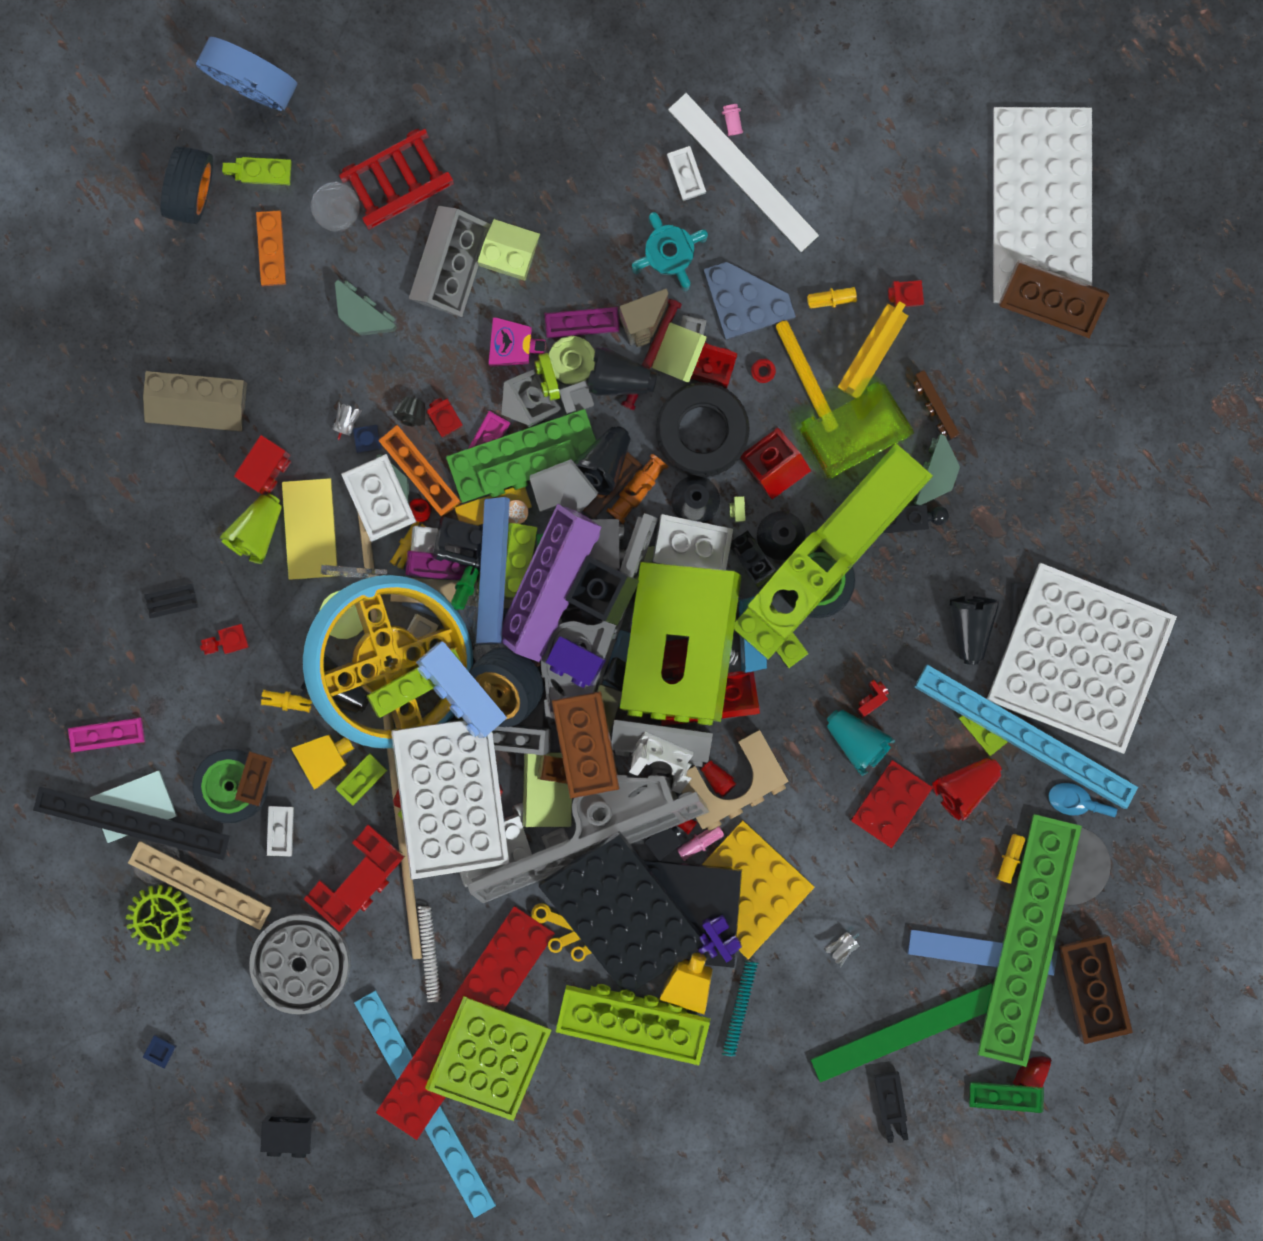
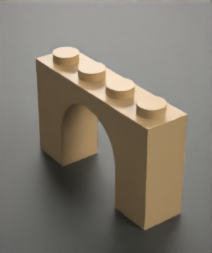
[682,730,789,831]

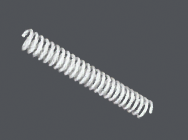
[417,906,441,1002]

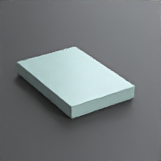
[90,770,177,843]

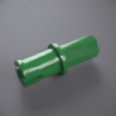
[451,566,480,610]

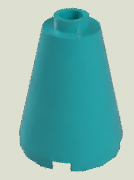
[827,709,895,776]

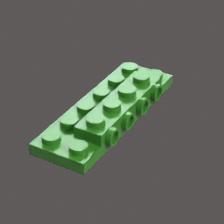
[446,409,596,503]

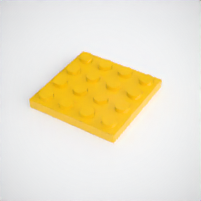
[701,820,815,959]

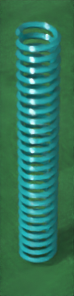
[722,961,759,1056]

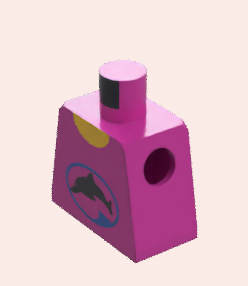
[489,318,546,367]

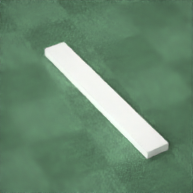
[668,93,819,253]

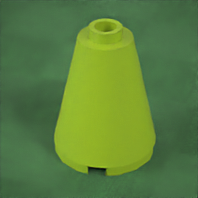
[220,493,282,564]

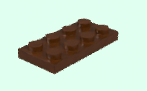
[999,260,1109,339]

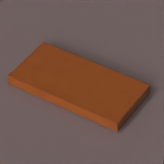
[552,691,620,799]

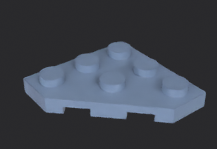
[704,262,796,340]

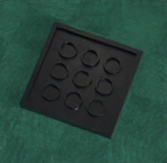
[644,860,742,968]

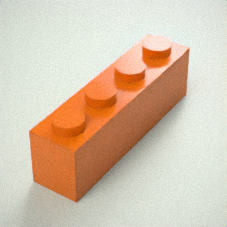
[378,425,462,517]

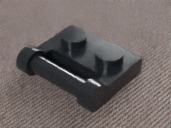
[433,517,483,572]

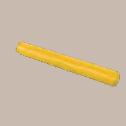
[776,320,838,433]

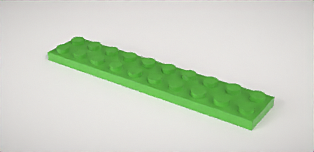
[977,814,1082,1067]

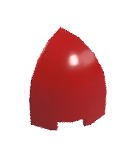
[1012,1056,1051,1087]

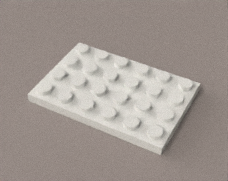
[391,720,509,879]

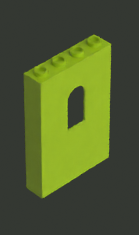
[620,562,741,725]

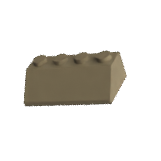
[620,288,668,347]
[143,371,247,432]

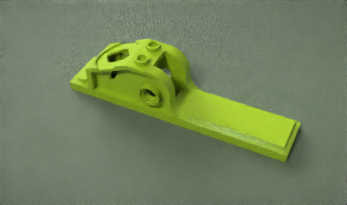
[734,443,933,660]

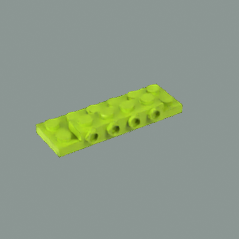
[556,984,711,1065]

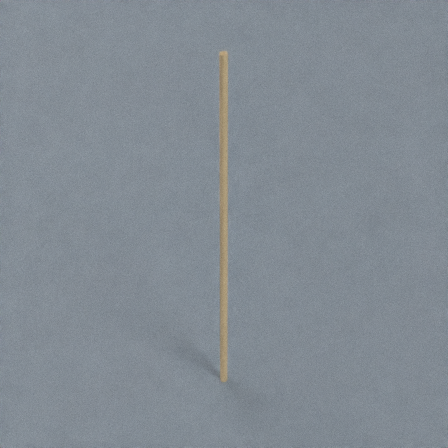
[358,513,422,959]

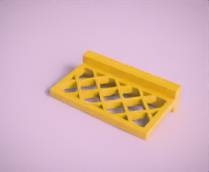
[837,301,909,400]

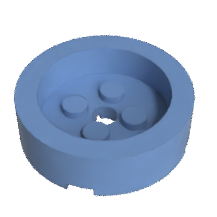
[196,37,298,111]

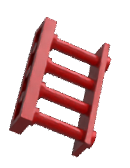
[339,128,454,230]

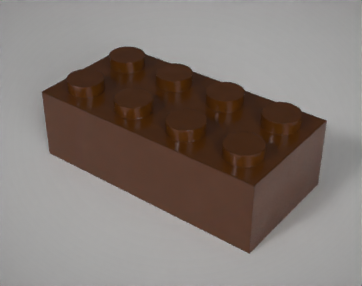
[1058,934,1133,1044]

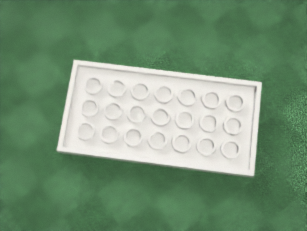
[993,107,1092,303]

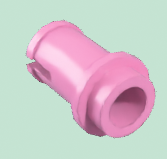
[722,104,743,136]

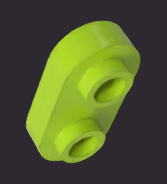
[534,353,560,401]

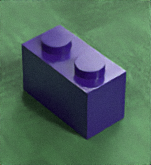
[545,636,606,688]

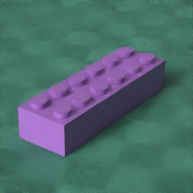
[502,504,602,662]

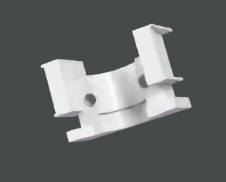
[629,732,693,793]

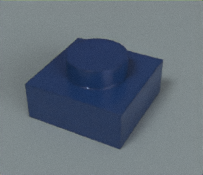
[353,425,382,453]
[142,1035,177,1069]

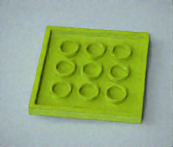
[425,996,552,1121]

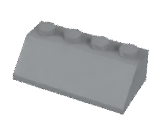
[409,206,491,317]
[611,720,713,767]

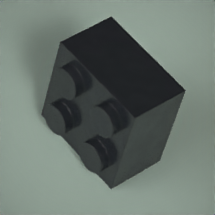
[565,555,639,625]
[260,1116,316,1158]

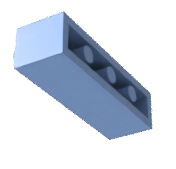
[416,641,507,738]

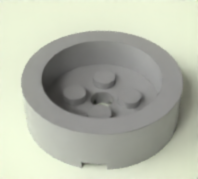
[249,913,351,1014]

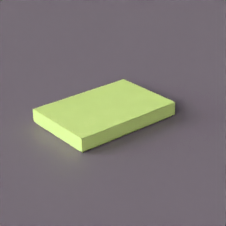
[523,753,572,827]

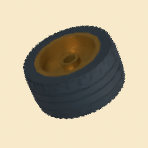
[469,648,543,727]

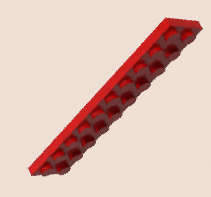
[376,906,555,1140]

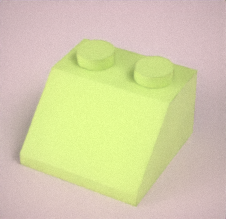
[478,219,540,281]

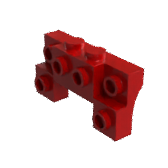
[304,824,406,932]

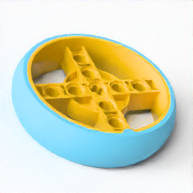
[303,575,473,749]

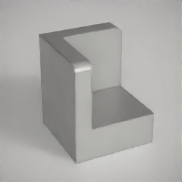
[559,381,594,415]

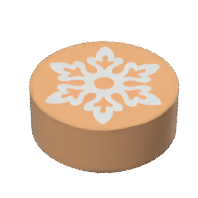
[509,500,528,524]

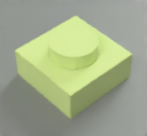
[729,497,746,523]

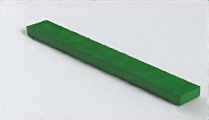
[810,983,993,1083]

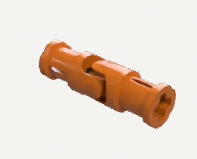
[606,454,669,524]

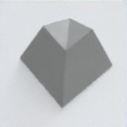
[502,369,562,428]
[530,459,598,513]

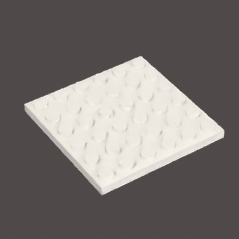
[987,563,1177,754]

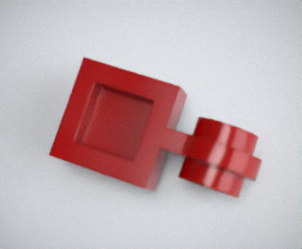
[200,624,249,655]

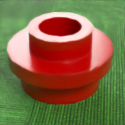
[751,359,776,383]
[409,499,431,522]

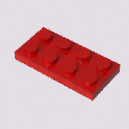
[661,671,760,726]

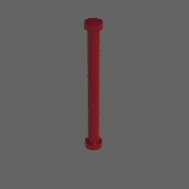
[621,298,682,411]

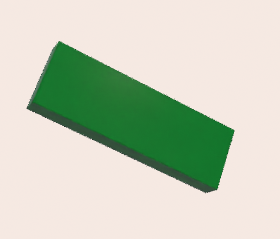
[969,1082,1044,1113]

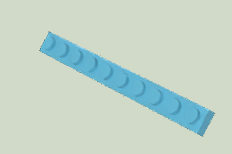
[914,665,1138,809]
[354,990,496,1218]

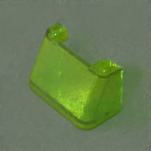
[798,382,915,482]

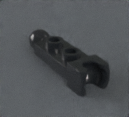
[882,505,949,534]

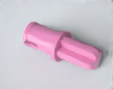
[676,826,724,861]

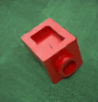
[888,280,924,307]
[427,398,463,438]

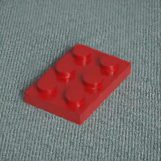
[850,760,933,848]

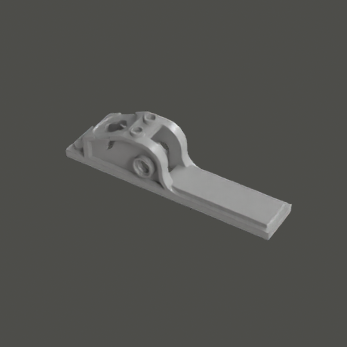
[541,513,658,719]
[467,775,709,903]

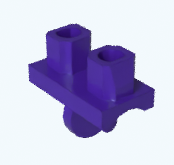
[698,915,742,963]

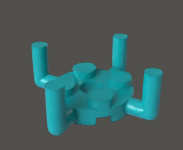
[632,212,708,291]

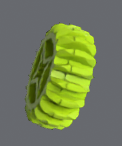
[126,885,193,952]

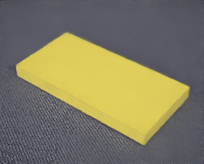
[282,478,338,580]

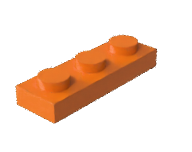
[256,211,286,286]

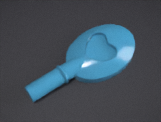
[1048,783,1117,818]

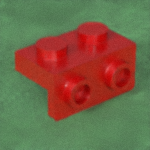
[690,342,738,389]

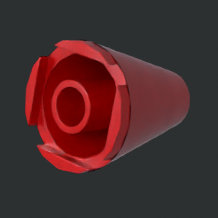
[932,758,1002,821]

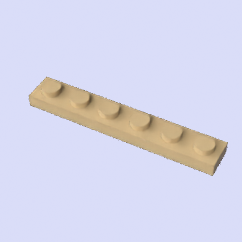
[128,841,272,930]

